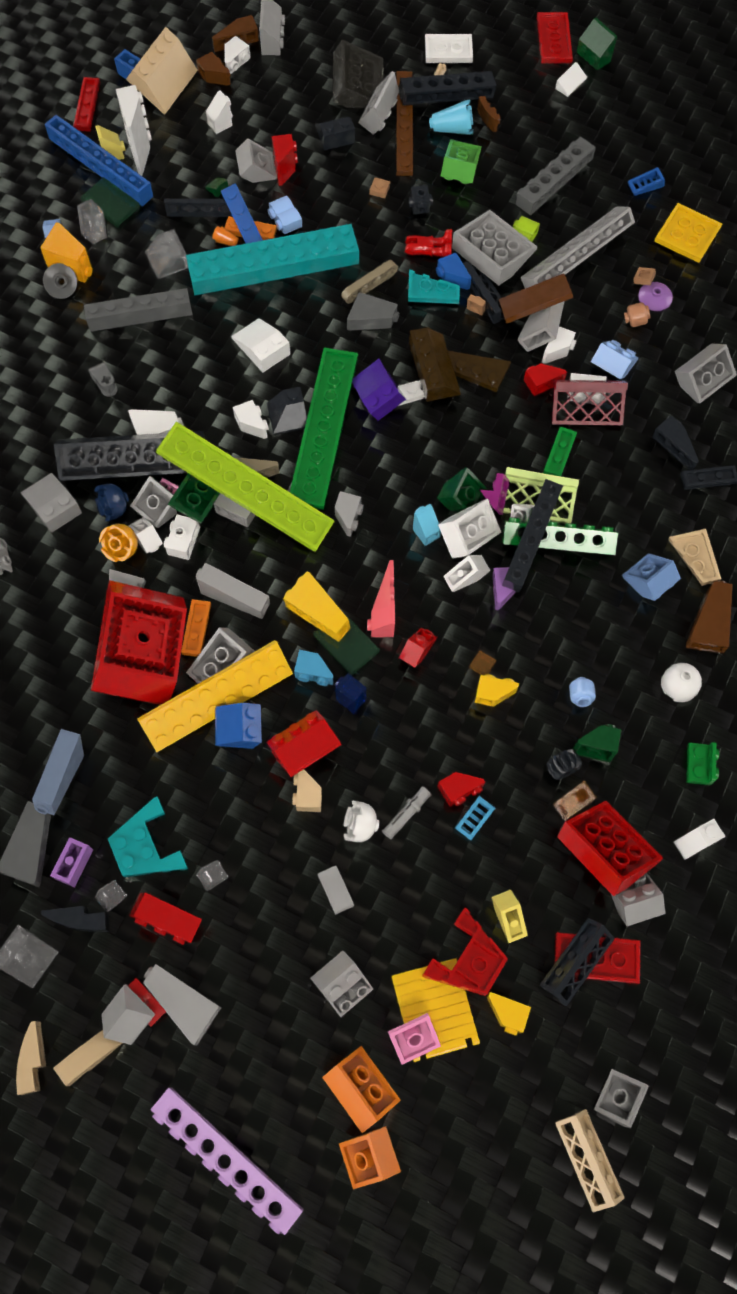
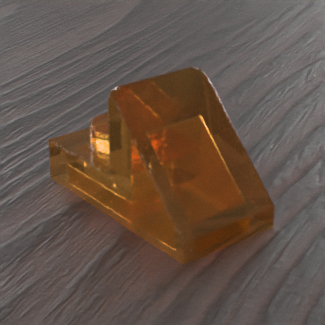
[554,781,597,820]

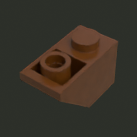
[196,52,231,86]

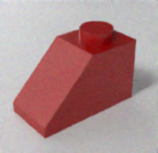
[524,363,567,396]

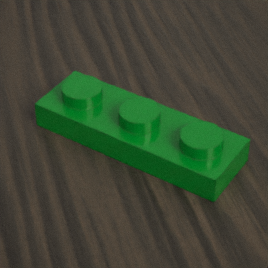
[543,427,577,477]

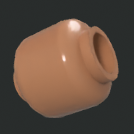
[624,302,650,327]

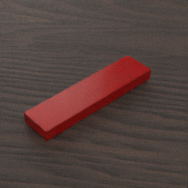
[73,77,100,131]

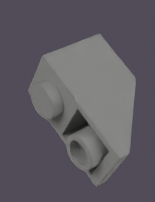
[335,491,364,537]

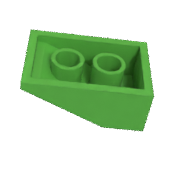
[441,139,482,184]

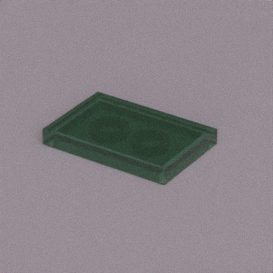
[81,177,140,227]
[313,610,380,676]

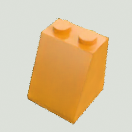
[40,222,92,283]

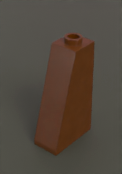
[686,581,733,653]

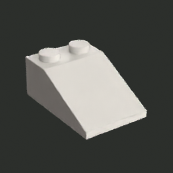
[231,319,290,373]
[438,499,501,558]

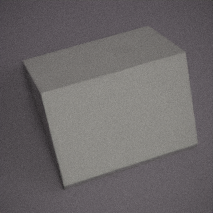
[131,476,177,528]
[102,984,155,1045]
[594,1069,649,1128]

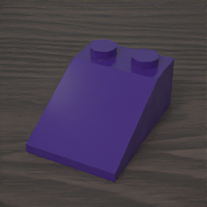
[352,359,406,421]

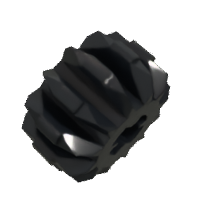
[546,749,582,780]

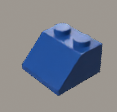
[215,703,262,749]

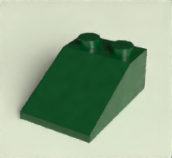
[168,473,221,524]

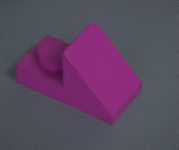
[480,473,510,515]

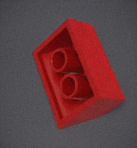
[267,710,341,777]

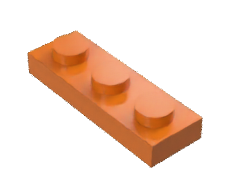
[225,216,277,240]
[181,599,211,657]

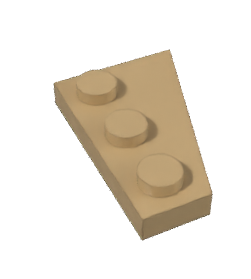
[669,529,721,586]

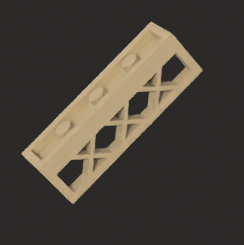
[555,1109,624,1212]

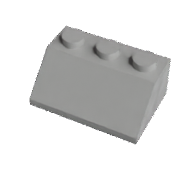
[259,0,285,55]
[358,71,399,135]
[675,343,737,403]

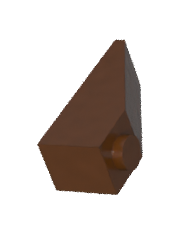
[212,15,259,52]

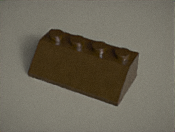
[409,328,461,402]

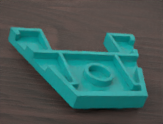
[108,796,188,877]

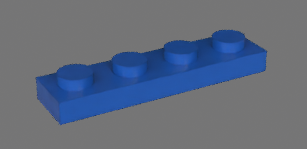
[221,183,263,244]

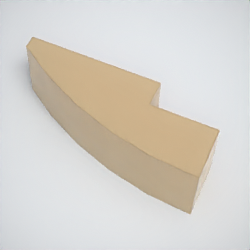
[16,1021,46,1095]
[53,1030,122,1086]

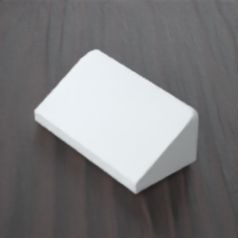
[555,62,587,97]

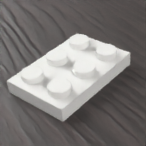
[425,34,473,63]

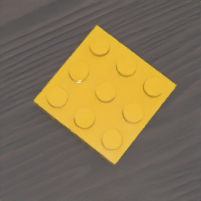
[654,203,722,263]

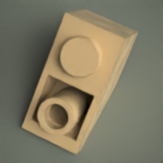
[293,769,322,812]

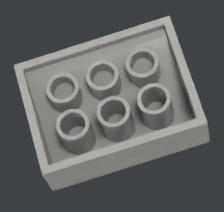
[452,210,537,286]

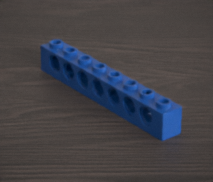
[45,115,153,206]

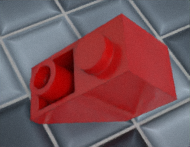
[399,628,437,667]
[437,772,485,807]

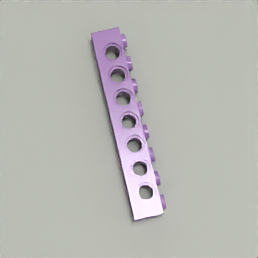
[151,1088,304,1235]

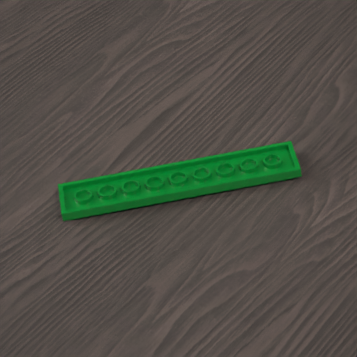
[290,348,358,510]

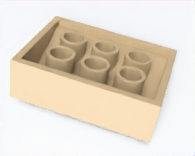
[126,27,198,115]

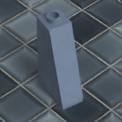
[32,729,84,815]

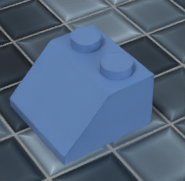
[622,553,681,601]

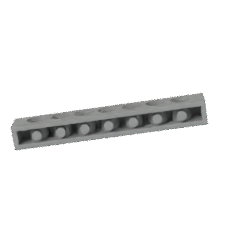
[521,206,635,289]

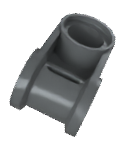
[88,362,118,397]

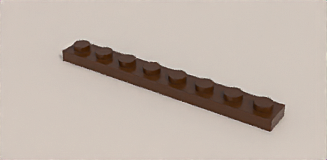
[396,71,413,176]

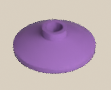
[638,282,673,311]

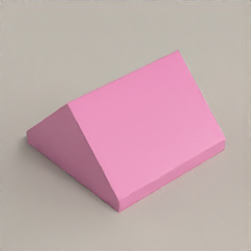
[388,1013,441,1065]

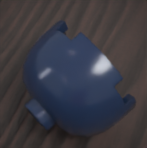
[95,483,129,521]

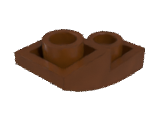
[478,96,500,132]

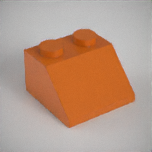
[339,1126,401,1189]

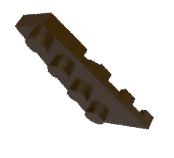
[448,351,511,392]

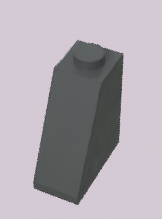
[347,292,399,330]

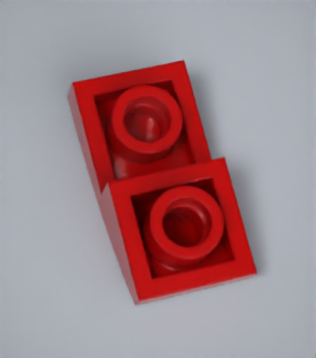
[128,978,166,1027]

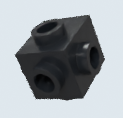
[408,185,433,214]

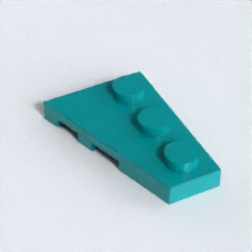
[408,269,460,304]

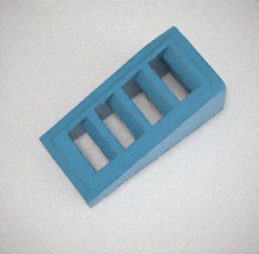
[455,796,495,840]

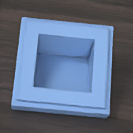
[43,219,61,238]

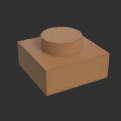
[370,178,390,198]
[634,267,656,285]
[467,294,486,316]

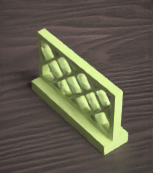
[503,467,579,524]

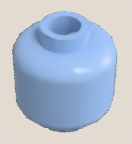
[569,677,596,707]

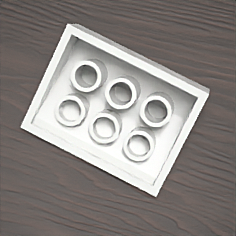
[116,85,152,176]

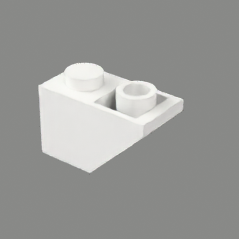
[225,36,250,74]
[206,90,233,134]
[233,400,269,439]

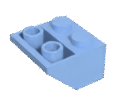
[591,340,638,379]

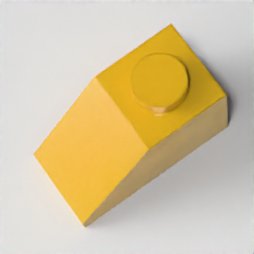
[487,992,531,1036]

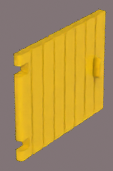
[391,958,480,1062]

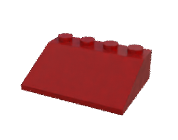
[558,801,663,896]

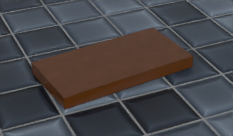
[499,273,573,323]

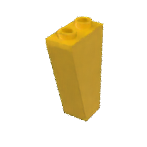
[283,571,350,642]

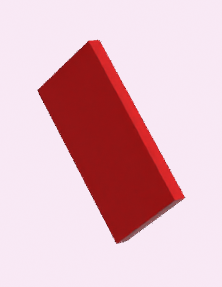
[537,12,573,63]
[555,932,640,984]

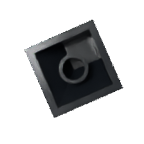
[266,387,307,435]

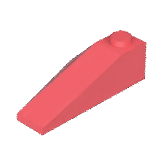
[367,560,395,637]

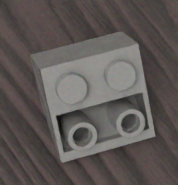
[610,873,665,926]
[311,951,373,1017]

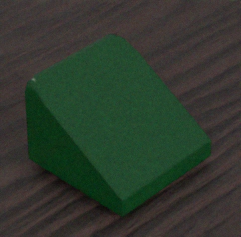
[205,178,228,197]

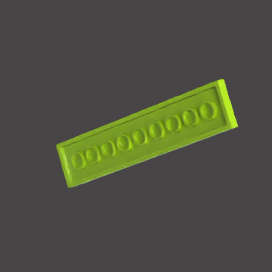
[156,422,334,552]

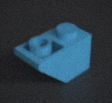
[294,650,333,686]

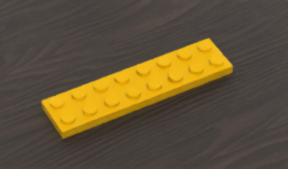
[137,640,293,752]

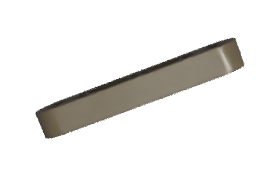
[341,260,398,304]

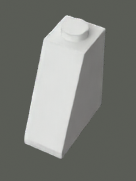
[128,410,184,435]

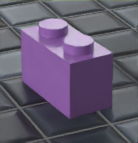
[50,838,93,888]

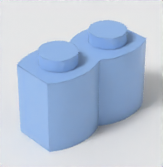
[268,196,302,234]

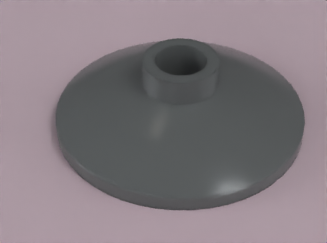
[43,263,77,299]

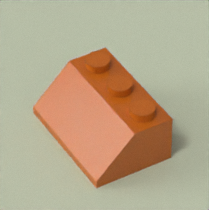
[322,1046,401,1133]

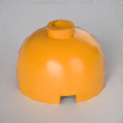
[99,524,138,562]

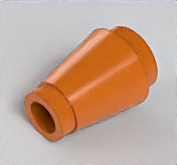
[212,226,239,246]

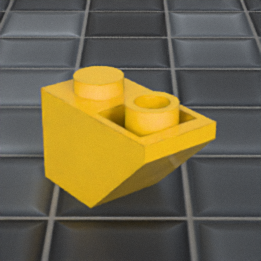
[474,674,519,707]

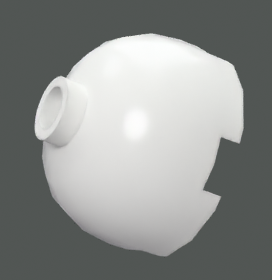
[661,662,702,702]
[344,801,379,842]

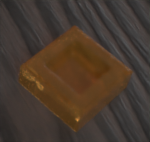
[470,650,496,676]

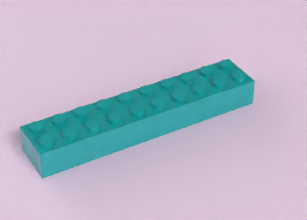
[186,224,359,295]

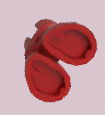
[405,229,452,257]

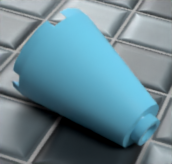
[429,100,473,135]

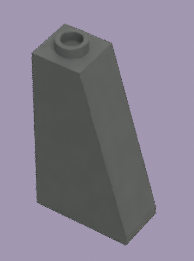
[0,801,51,887]

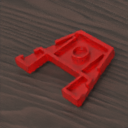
[422,908,508,996]

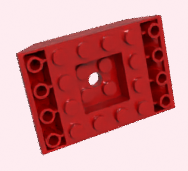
[91,580,187,705]

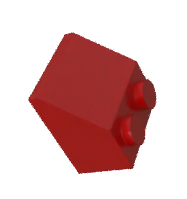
[272,134,298,186]

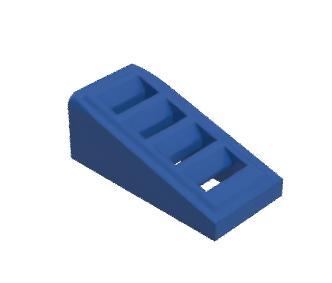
[628,167,665,196]

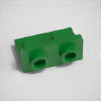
[687,742,719,785]

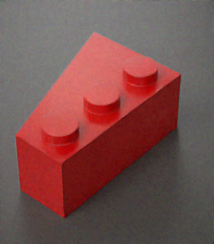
[129,892,202,945]

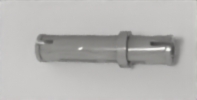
[382,786,431,840]

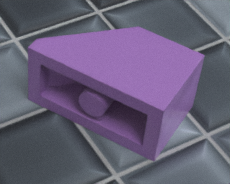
[492,567,516,610]

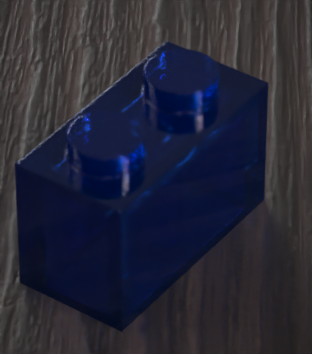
[335,673,366,714]

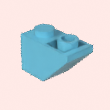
[413,504,441,546]

